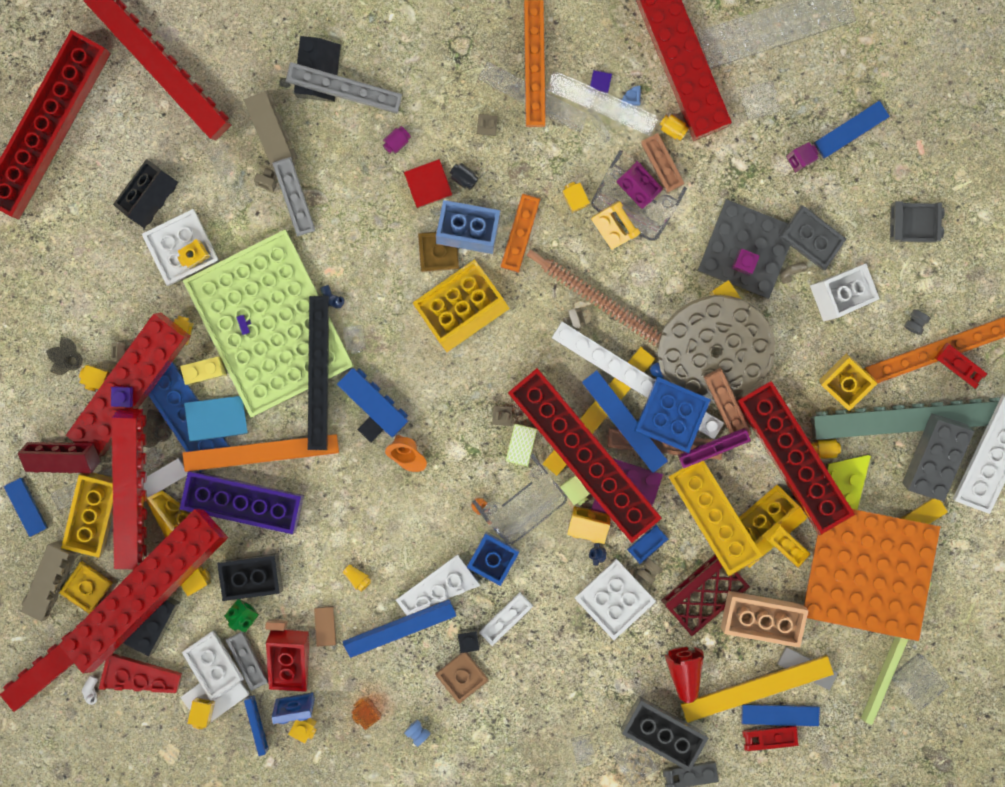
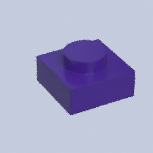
[236,315,251,335]
[111,386,133,407]

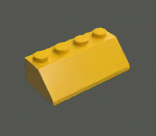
[739,485,807,568]

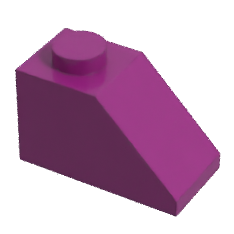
[786,142,819,173]

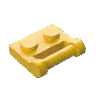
[591,201,641,250]

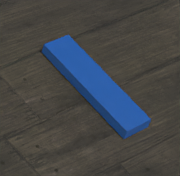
[814,100,890,159]
[741,704,820,726]

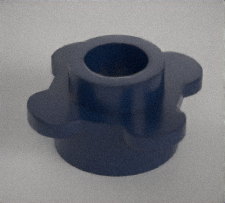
[589,543,607,566]

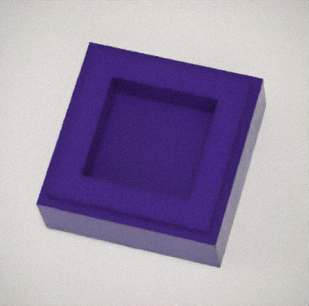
[589,70,612,94]

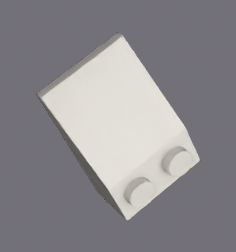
[810,264,879,322]

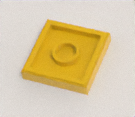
[59,561,113,614]

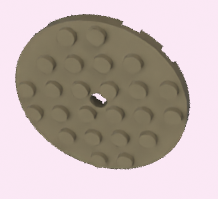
[657,295,775,405]

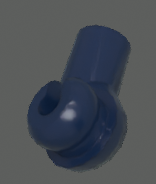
[320,285,345,308]

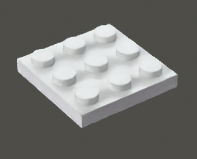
[142,209,219,286]
[574,559,656,640]

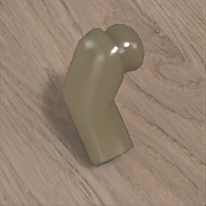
[780,262,807,284]

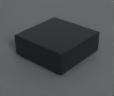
[357,417,383,443]

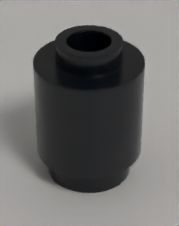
[450,163,479,190]

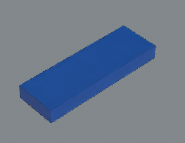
[3,478,48,537]
[244,695,269,756]

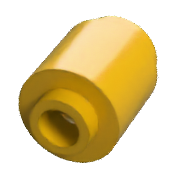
[660,114,689,141]
[811,439,841,459]

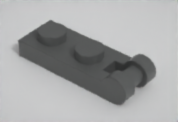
[663,761,719,787]

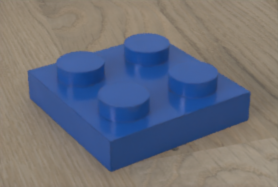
[272,693,315,724]

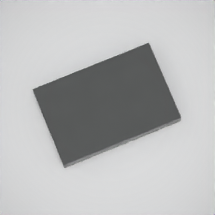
[779,205,846,270]

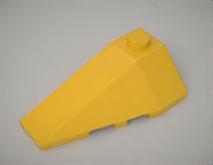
[146,490,191,538]

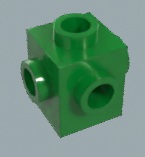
[224,599,259,633]

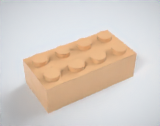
[721,591,808,648]

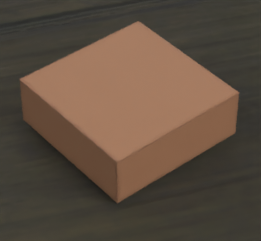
[265,619,288,631]

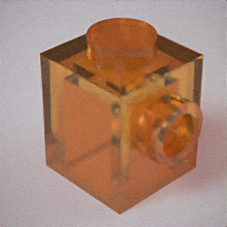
[351,697,382,730]

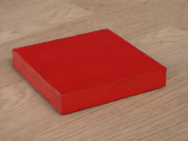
[404,159,453,209]

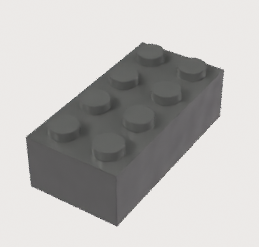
[902,413,974,502]
[620,696,709,772]

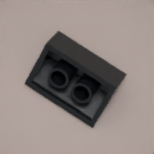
[294,36,341,102]
[113,159,179,229]

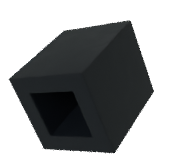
[457,628,480,653]

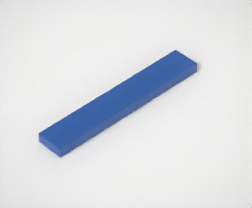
[582,370,668,473]
[343,599,457,658]

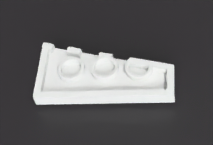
[396,554,480,616]

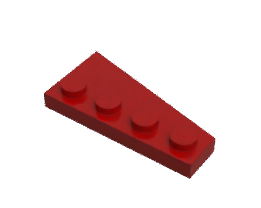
[98,653,182,693]

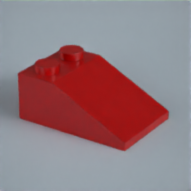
[266,630,309,692]

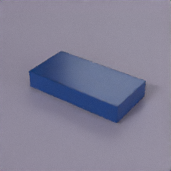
[627,524,669,564]

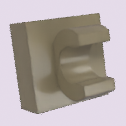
[477,114,498,136]
[254,168,276,192]
[562,307,586,329]
[111,342,130,362]
[492,406,513,426]

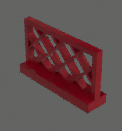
[661,554,750,636]

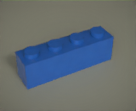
[337,368,409,438]

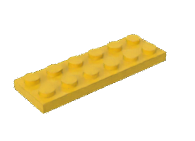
[668,461,763,576]

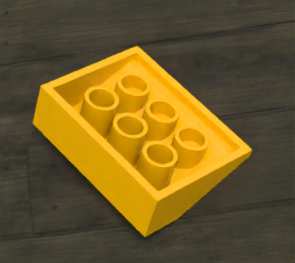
[413,259,510,352]

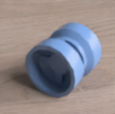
[404,719,431,747]

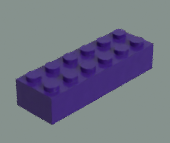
[180,471,304,534]

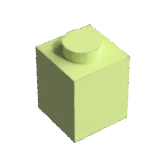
[560,475,589,505]

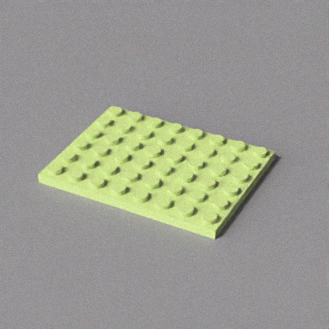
[183,229,354,418]

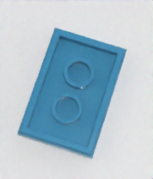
[184,396,248,442]

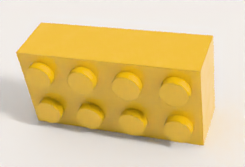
[61,472,113,558]

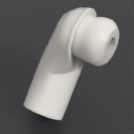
[82,675,98,705]

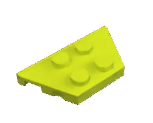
[827,455,871,510]

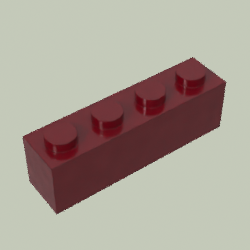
[17,442,101,474]

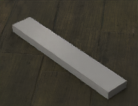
[285,62,402,114]

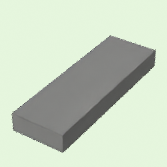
[226,631,268,691]
[777,646,838,690]

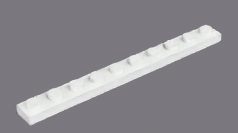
[551,322,724,439]

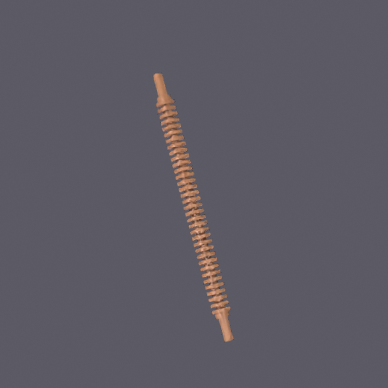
[526,249,661,348]

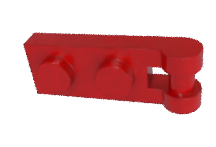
[935,343,988,389]
[742,726,799,751]

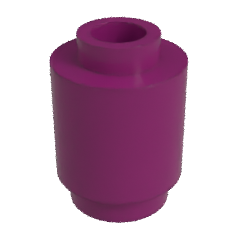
[382,126,411,154]

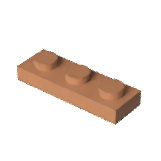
[640,133,685,193]

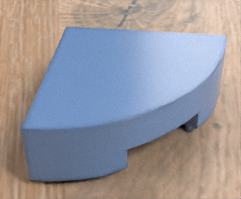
[621,86,641,106]

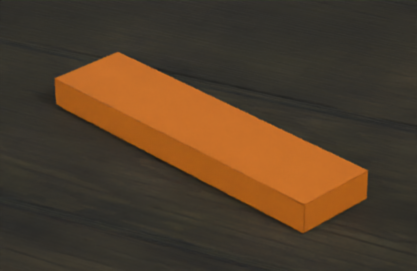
[501,194,540,273]

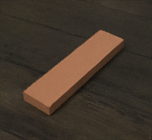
[703,368,752,436]

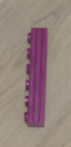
[678,428,751,469]

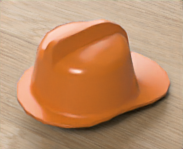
[385,435,427,472]

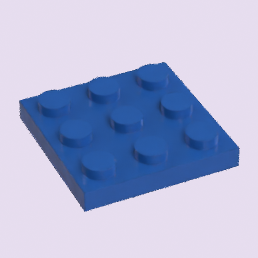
[634,377,711,453]

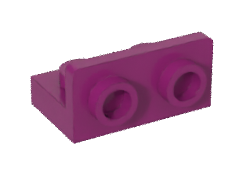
[616,161,663,209]

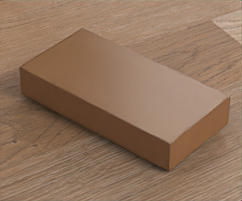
[314,606,337,647]

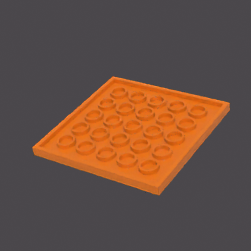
[804,509,941,641]

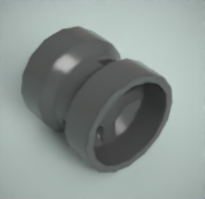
[904,309,931,335]

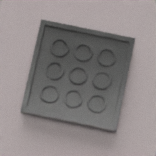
[697,199,790,299]

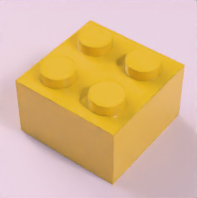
[819,353,877,411]

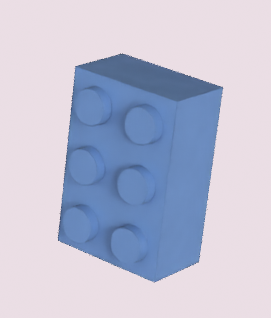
[436,200,500,254]

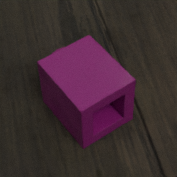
[731,249,760,276]

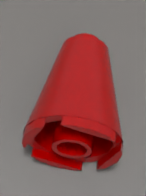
[665,647,704,703]

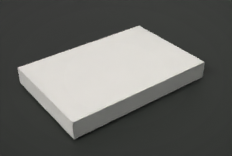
[182,631,244,701]
[180,682,250,723]

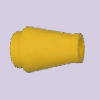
[343,564,371,592]

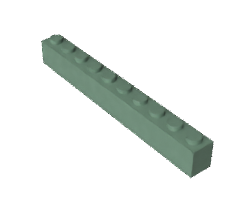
[811,397,1001,440]

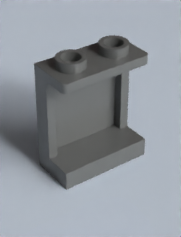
[890,201,945,243]

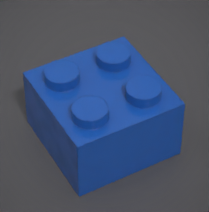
[467,532,519,586]

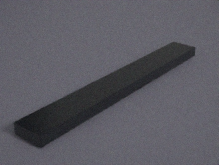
[308,296,329,450]

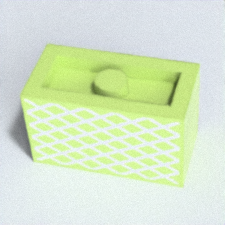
[506,423,537,467]

